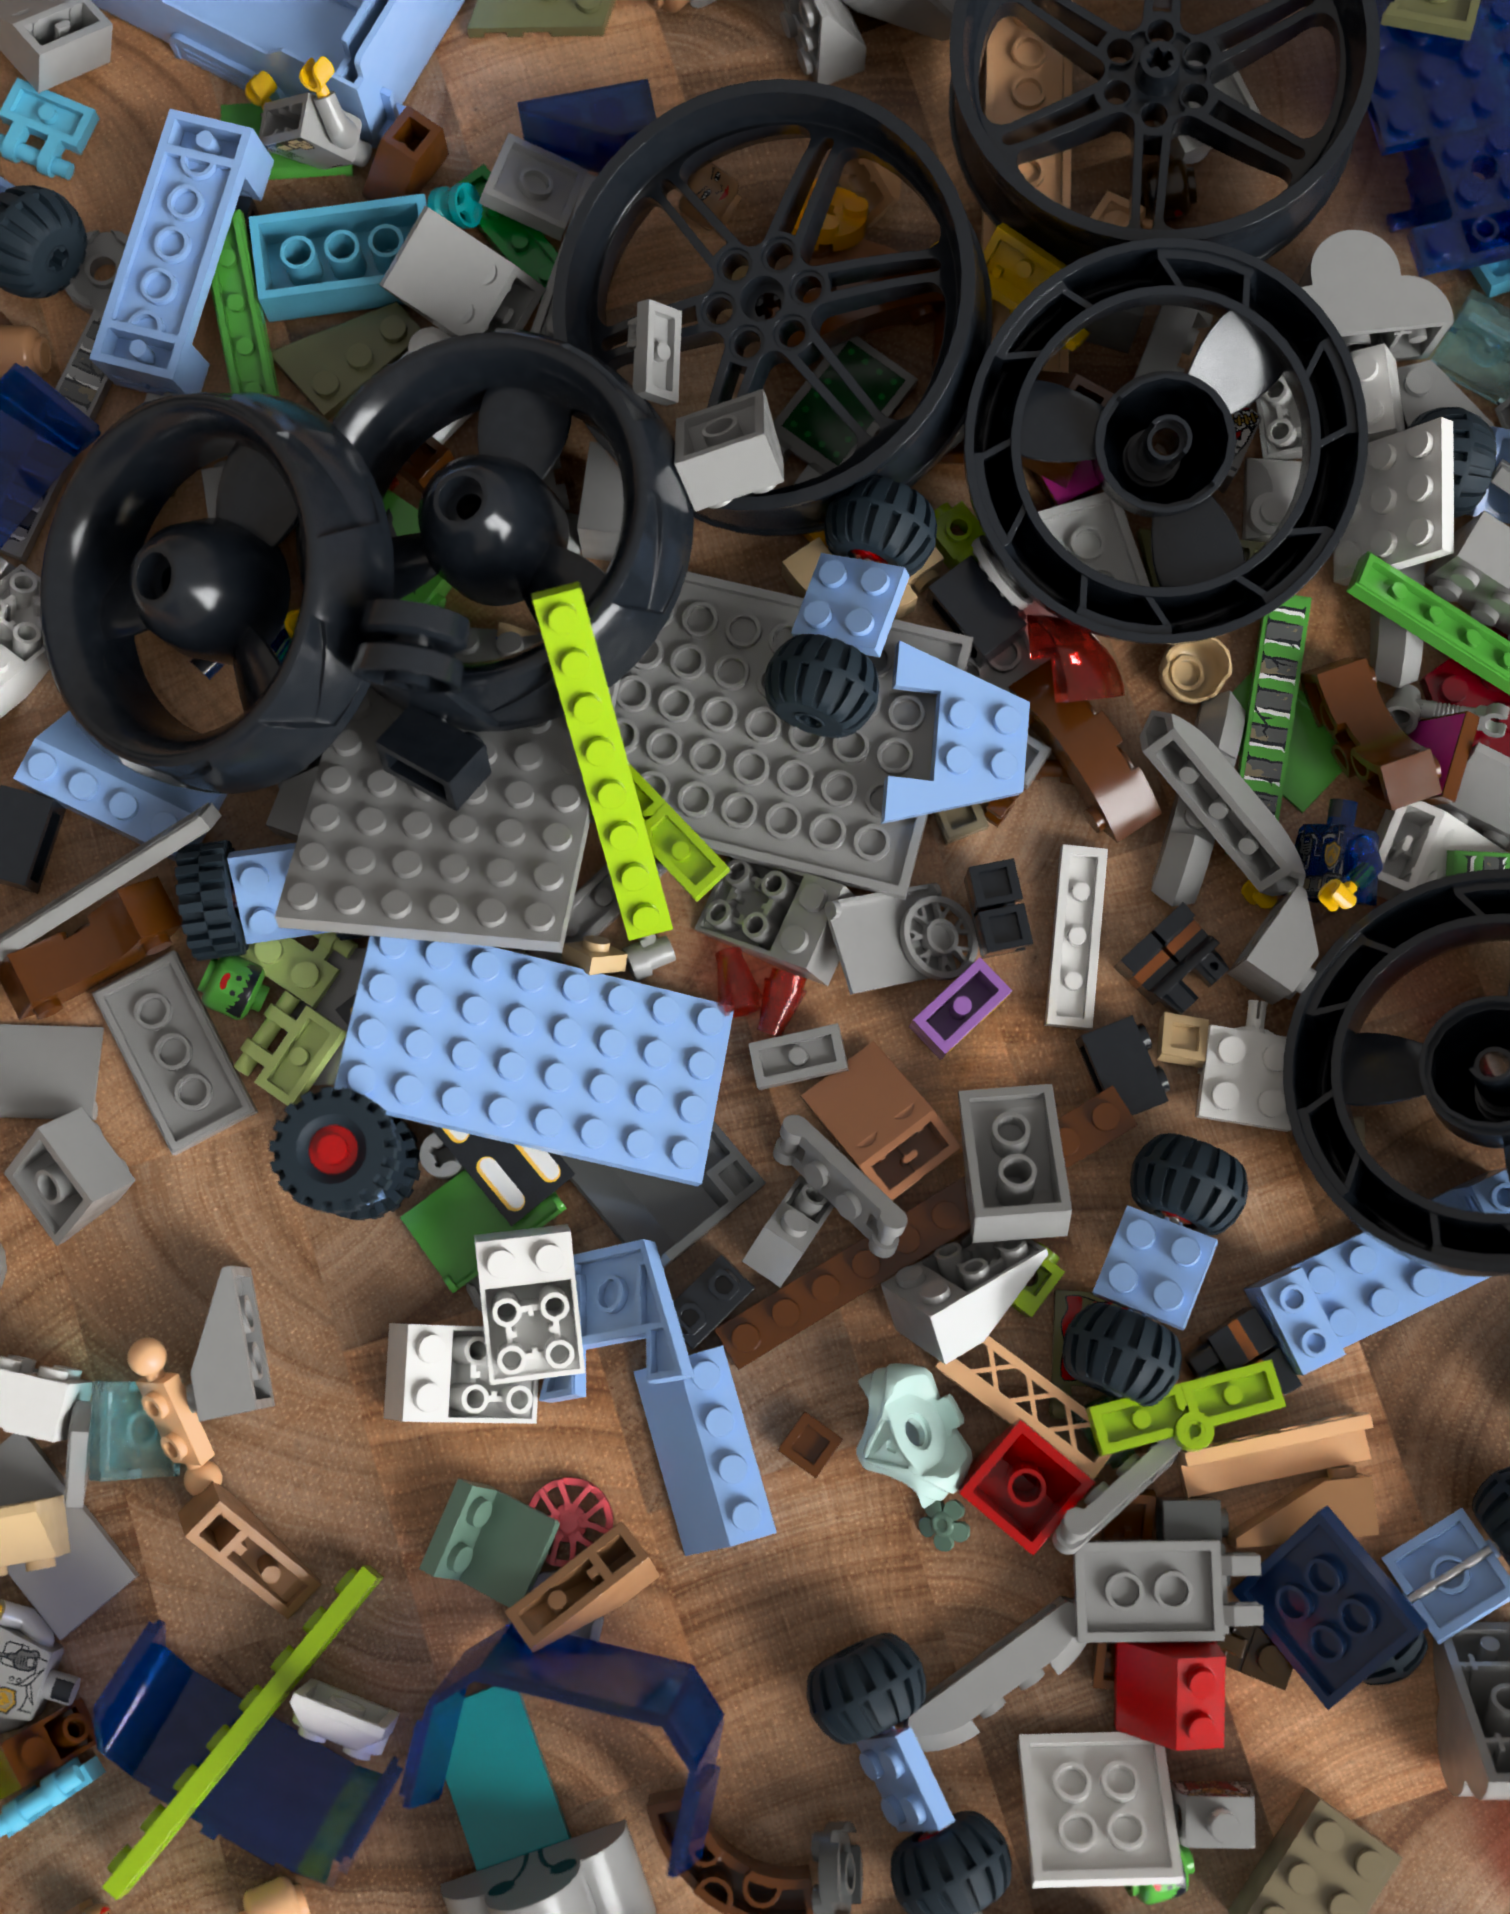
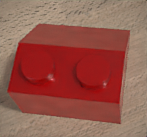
[958,1418,1095,1556]
[1114,1641,1226,1751]

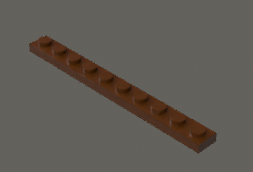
[714,1085,1138,1370]

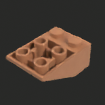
[800,1041,962,1200]

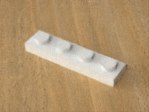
[1044,844,1108,1031]

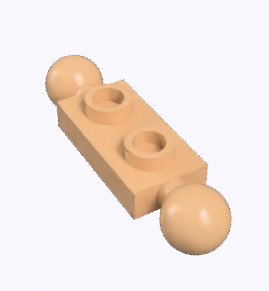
[127,1337,222,1496]

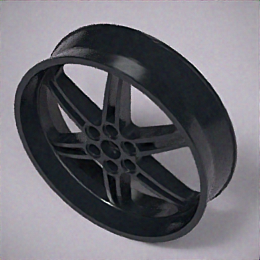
[949,0,1380,265]
[552,79,993,536]

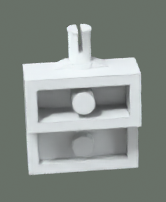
[1195,1000,1291,1132]

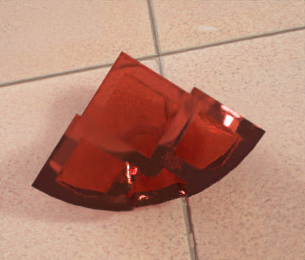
[1027,614,1126,703]

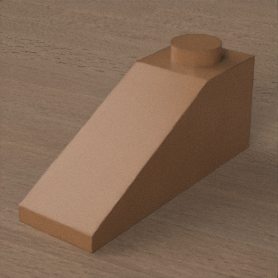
[1226,1466,1379,1548]
[178,1481,322,1619]
[505,1521,660,1652]

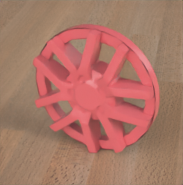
[529,1477,613,1568]

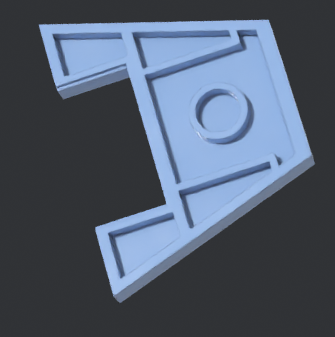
[881,640,1030,824]
[539,1239,695,1403]

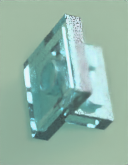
[1431,289,1510,406]
[89,1380,183,1481]

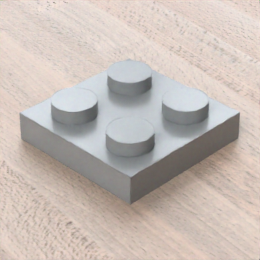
[479,132,589,241]

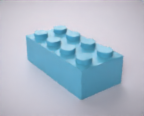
[248,194,427,322]

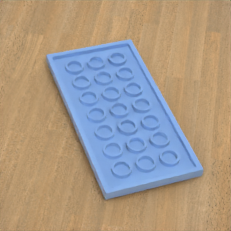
[333,936,734,1187]

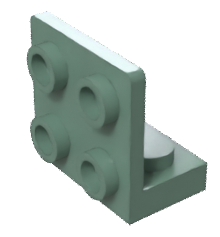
[419,1478,560,1608]

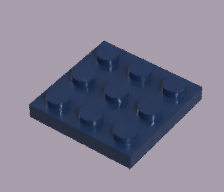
[1232,1505,1429,1710]

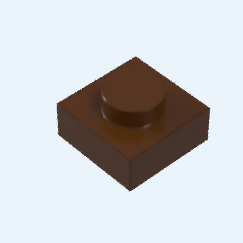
[777,1411,843,1478]

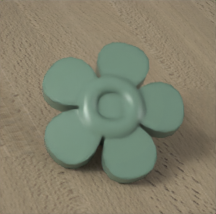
[919,1499,970,1552]

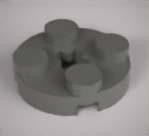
[811,1821,863,1914]

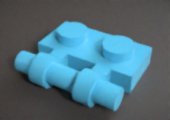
[0,77,100,180]
[0,1756,106,1838]

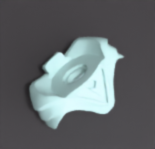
[856,1363,973,1508]

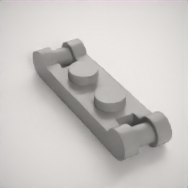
[773,1115,908,1258]
[1052,1437,1182,1555]

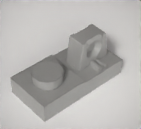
[627,299,682,406]

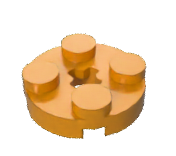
[792,178,869,251]

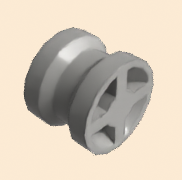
[419,1133,464,1180]

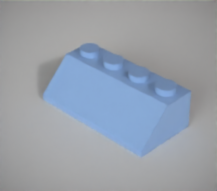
[13,710,227,862]
[633,1345,777,1556]

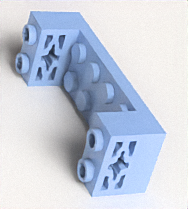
[89,109,274,396]
[1244,1168,1510,1375]

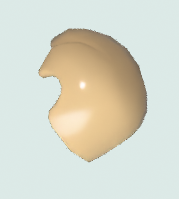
[1158,637,1233,705]

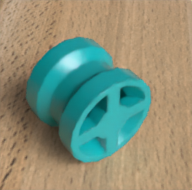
[427,182,483,229]

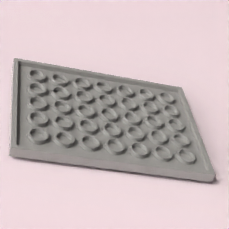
[590,571,974,900]
[275,628,621,953]

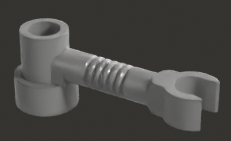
[1385,684,1510,738]
[606,864,676,982]

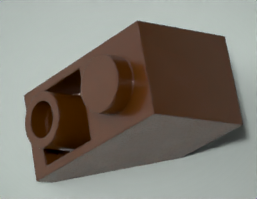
[362,105,449,201]
[0,1698,103,1800]

